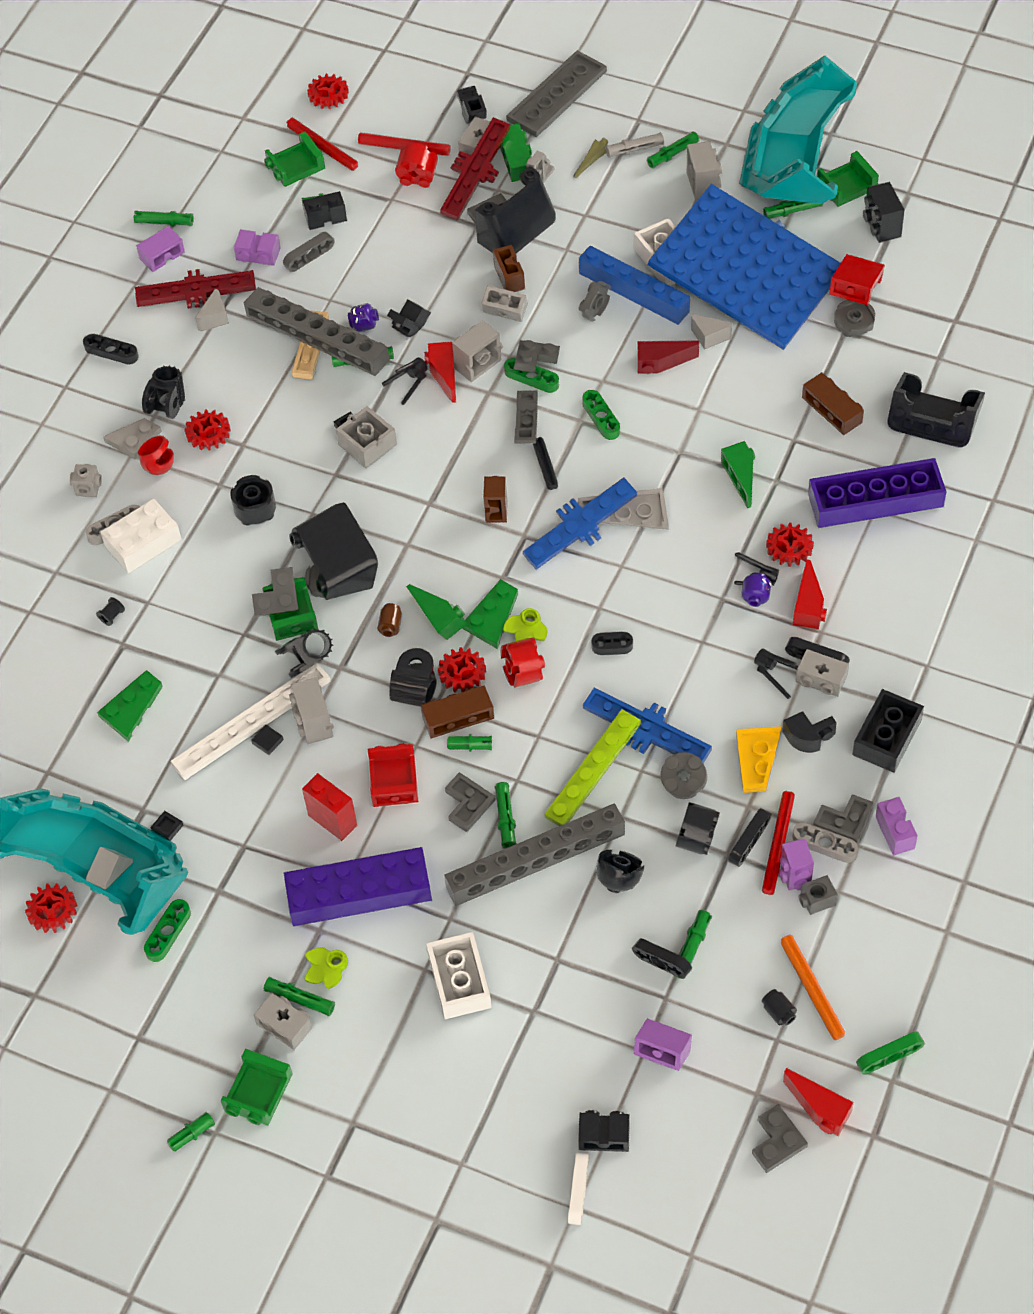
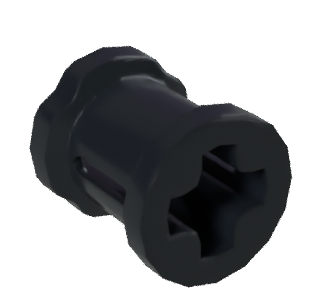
[96,597,125,626]

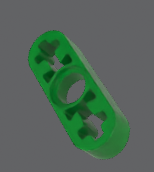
[504,358,559,393]
[582,390,620,440]
[144,899,191,962]
[856,1032,925,1074]

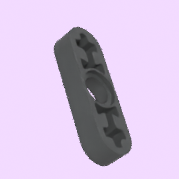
[283,232,335,272]

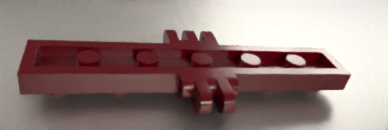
[440,117,510,221]
[135,269,256,309]

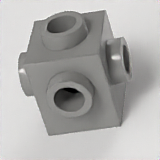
[70,464,102,497]

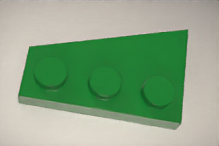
[462,579,518,649]
[97,670,163,742]

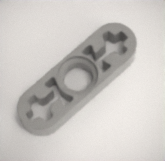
[86,505,140,545]
[793,822,858,863]

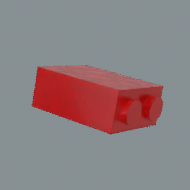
[302,773,357,841]

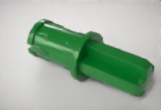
[447,734,492,752]
[167,1112,215,1151]

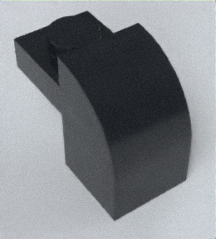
[457,86,487,124]
[387,299,431,337]
[782,711,837,753]

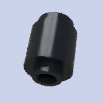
[761,989,797,1026]

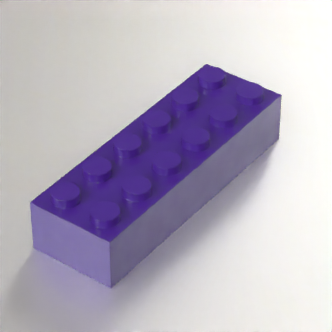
[808,458,947,528]
[283,847,432,926]

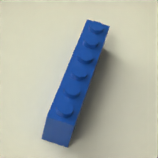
[579,245,690,325]

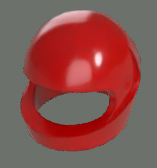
[138,435,174,475]

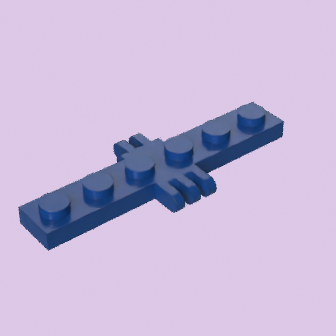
[523,477,637,570]
[583,687,712,763]

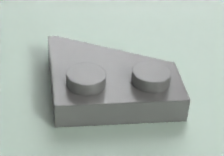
[526,151,555,183]
[103,418,162,459]

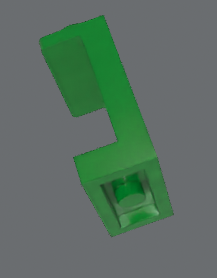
[264,132,325,187]
[817,151,879,207]
[262,577,318,641]
[221,1049,293,1126]

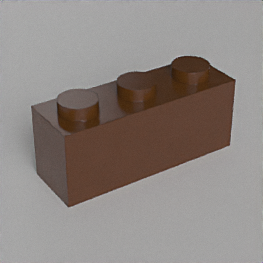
[802,372,864,435]
[421,685,494,739]

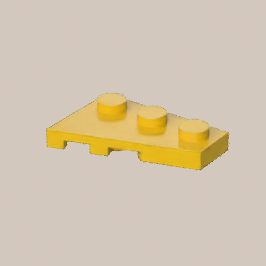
[736,726,782,793]

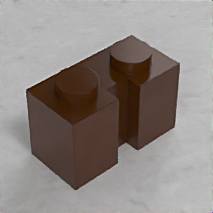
[493,245,525,292]
[483,476,508,523]

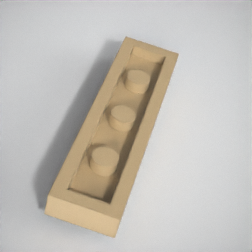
[292,310,329,380]

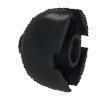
[596,849,644,893]

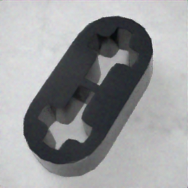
[591,632,633,655]

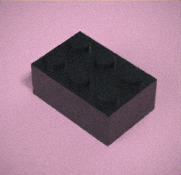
[852,689,924,773]

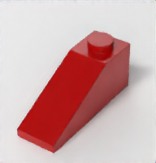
[424,342,456,403]
[793,559,827,630]
[783,1068,854,1136]

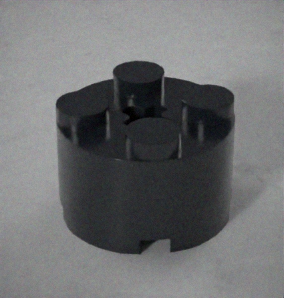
[230,475,276,526]
[675,802,720,855]

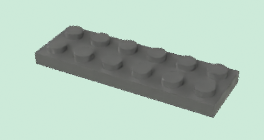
[506,50,607,137]

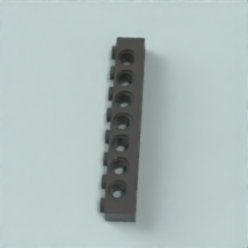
[243,287,390,376]
[444,803,625,907]

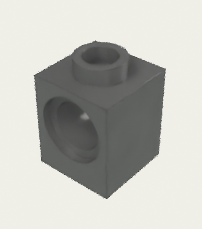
[798,875,838,915]

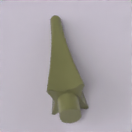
[574,138,608,178]

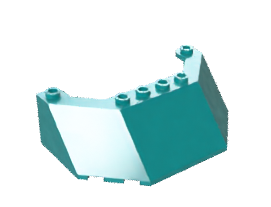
[739,55,857,204]
[0,788,188,935]

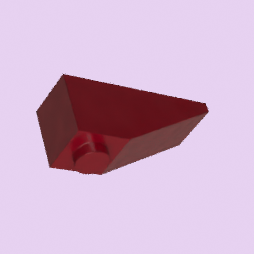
[637,340,699,374]

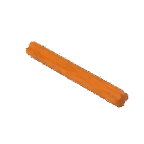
[781,935,845,1040]

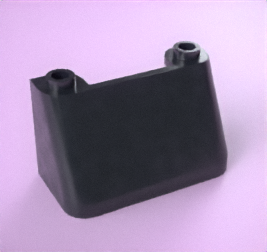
[475,166,556,254]
[887,372,985,447]
[289,502,378,600]

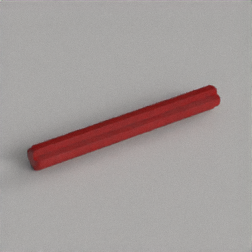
[286,117,358,171]
[358,132,451,156]
[762,791,795,895]

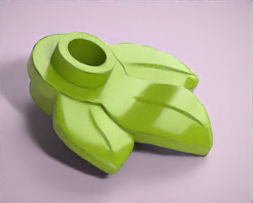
[503,608,548,641]
[305,947,348,989]

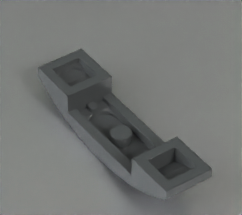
[514,390,538,444]

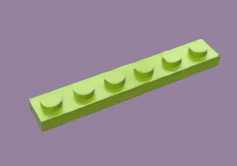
[544,709,641,826]

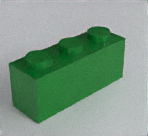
[500,123,532,182]

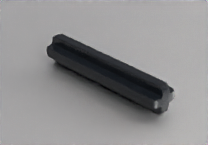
[533,437,558,490]

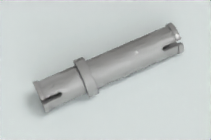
[605,132,664,158]

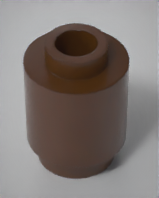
[377,603,402,637]

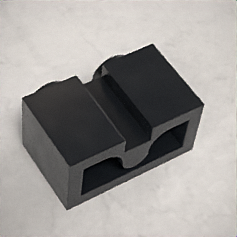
[302,191,347,230]
[578,1110,630,1152]

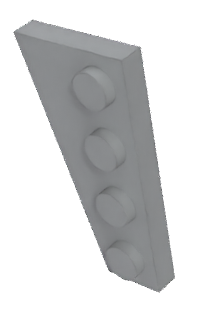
[578,488,669,530]

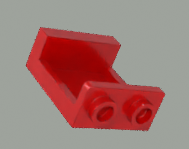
[829,254,885,305]
[368,743,419,807]

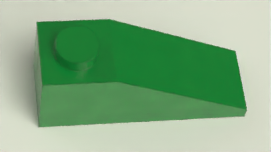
[721,441,755,508]
[406,584,467,640]

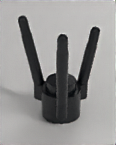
[382,357,428,405]
[734,552,779,586]
[754,648,799,699]

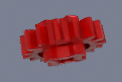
[307,73,349,109]
[185,409,231,451]
[766,523,814,567]
[438,647,486,693]
[25,883,78,933]

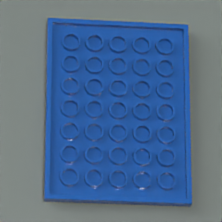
[647,184,841,350]

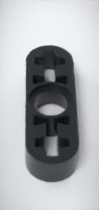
[83,334,139,364]
[785,637,850,664]
[728,808,772,867]
[632,938,692,979]

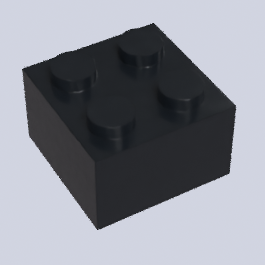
[863,182,905,243]

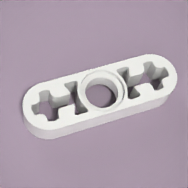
[568,1153,589,1225]

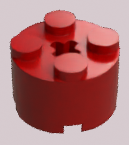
[395,143,438,188]
[500,637,545,688]

